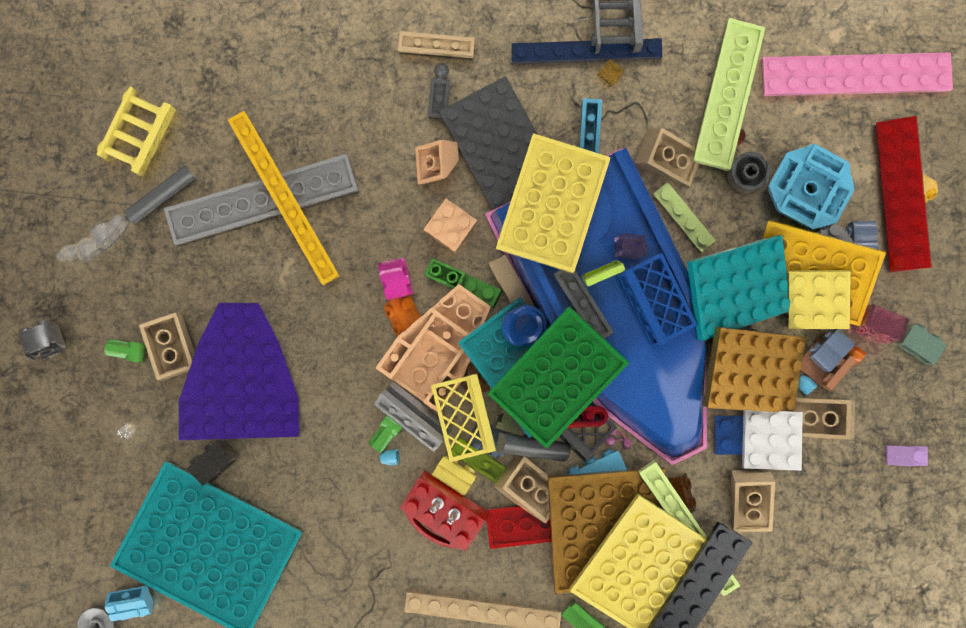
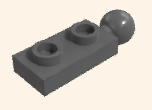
[428,63,450,119]

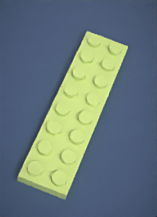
[692,18,766,171]

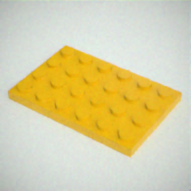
[762,220,886,326]

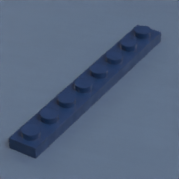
[511,38,663,64]

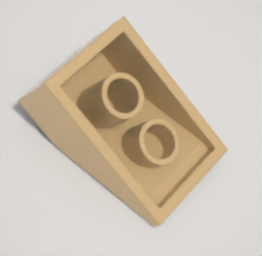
[635,128,699,187]
[794,398,855,440]
[494,455,550,523]
[731,469,775,532]

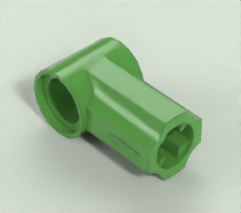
[104,339,146,363]
[368,415,403,453]

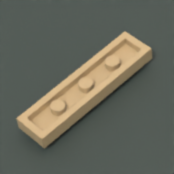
[398,31,475,58]

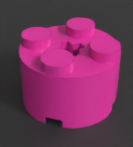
[378,257,413,300]

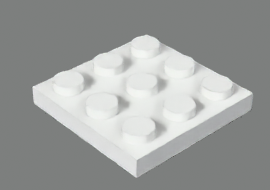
[742,410,803,471]

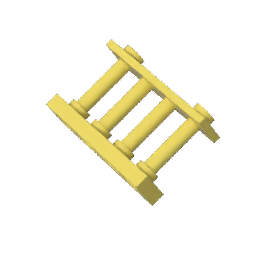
[96,86,176,177]

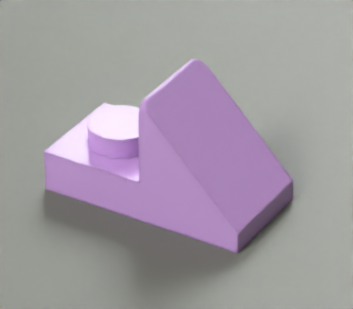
[886,445,928,466]

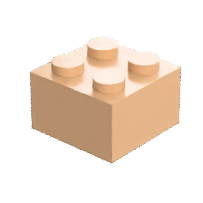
[424,199,477,254]

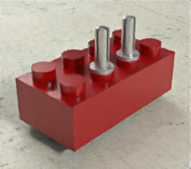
[400,470,489,551]

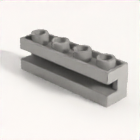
[374,381,453,452]

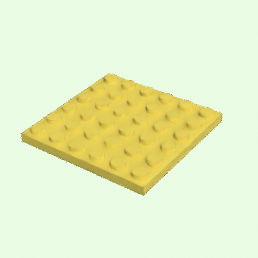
[569,493,706,628]

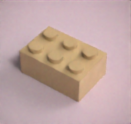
[139,312,195,381]

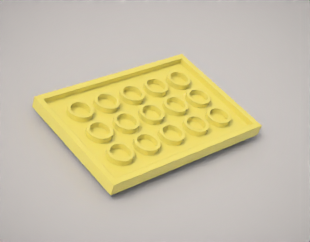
[496,133,611,274]

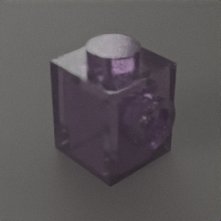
[615,233,648,259]

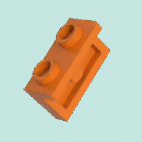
[384,295,421,337]

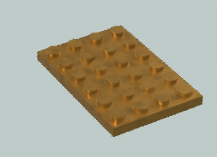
[702,327,806,412]

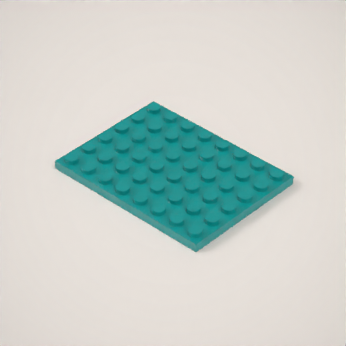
[110,461,303,628]

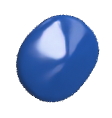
[501,305,547,347]

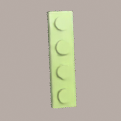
[652,182,716,253]

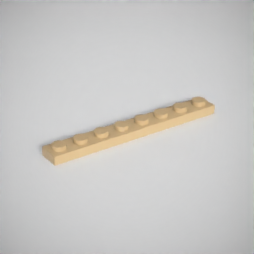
[404,591,561,628]

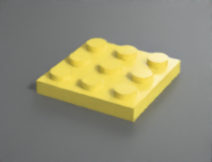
[789,270,851,329]

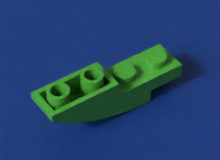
[424,258,502,308]

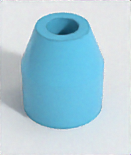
[798,375,818,396]
[380,449,400,465]

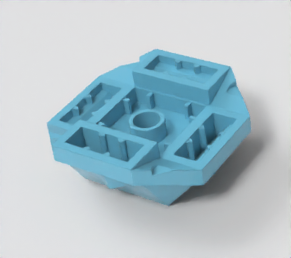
[767,144,855,230]

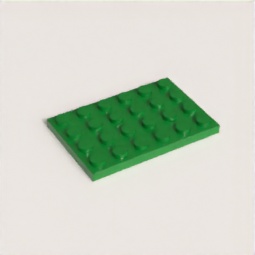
[488,306,630,449]

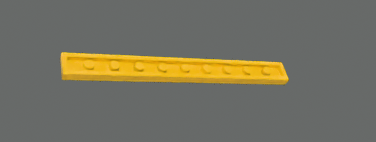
[228,111,340,285]

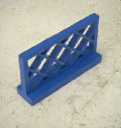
[617,253,697,347]

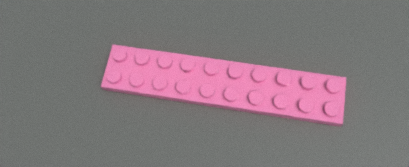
[761,52,953,96]

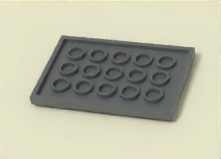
[439,76,538,210]

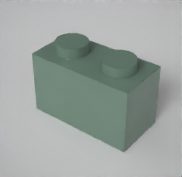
[895,323,948,365]

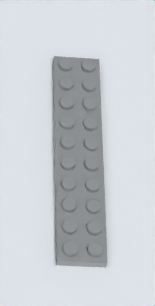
[164,154,358,246]

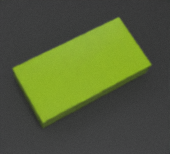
[581,260,625,286]

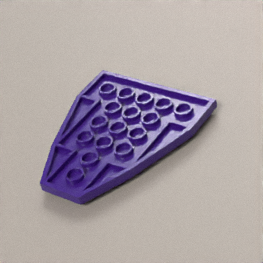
[179,303,299,441]

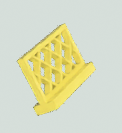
[431,374,496,462]

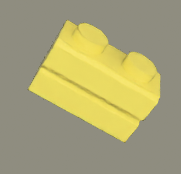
[432,454,477,496]

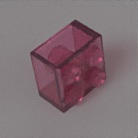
[852,304,910,344]

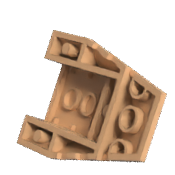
[376,284,491,412]

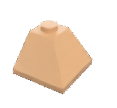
[415,140,459,185]

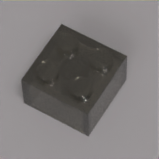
[187,440,241,486]

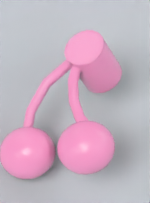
[605,427,632,450]

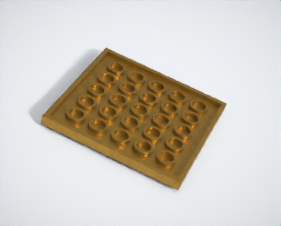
[548,467,666,594]

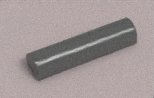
[124,166,196,224]
[496,432,570,462]

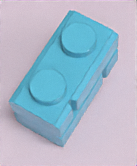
[105,586,153,621]

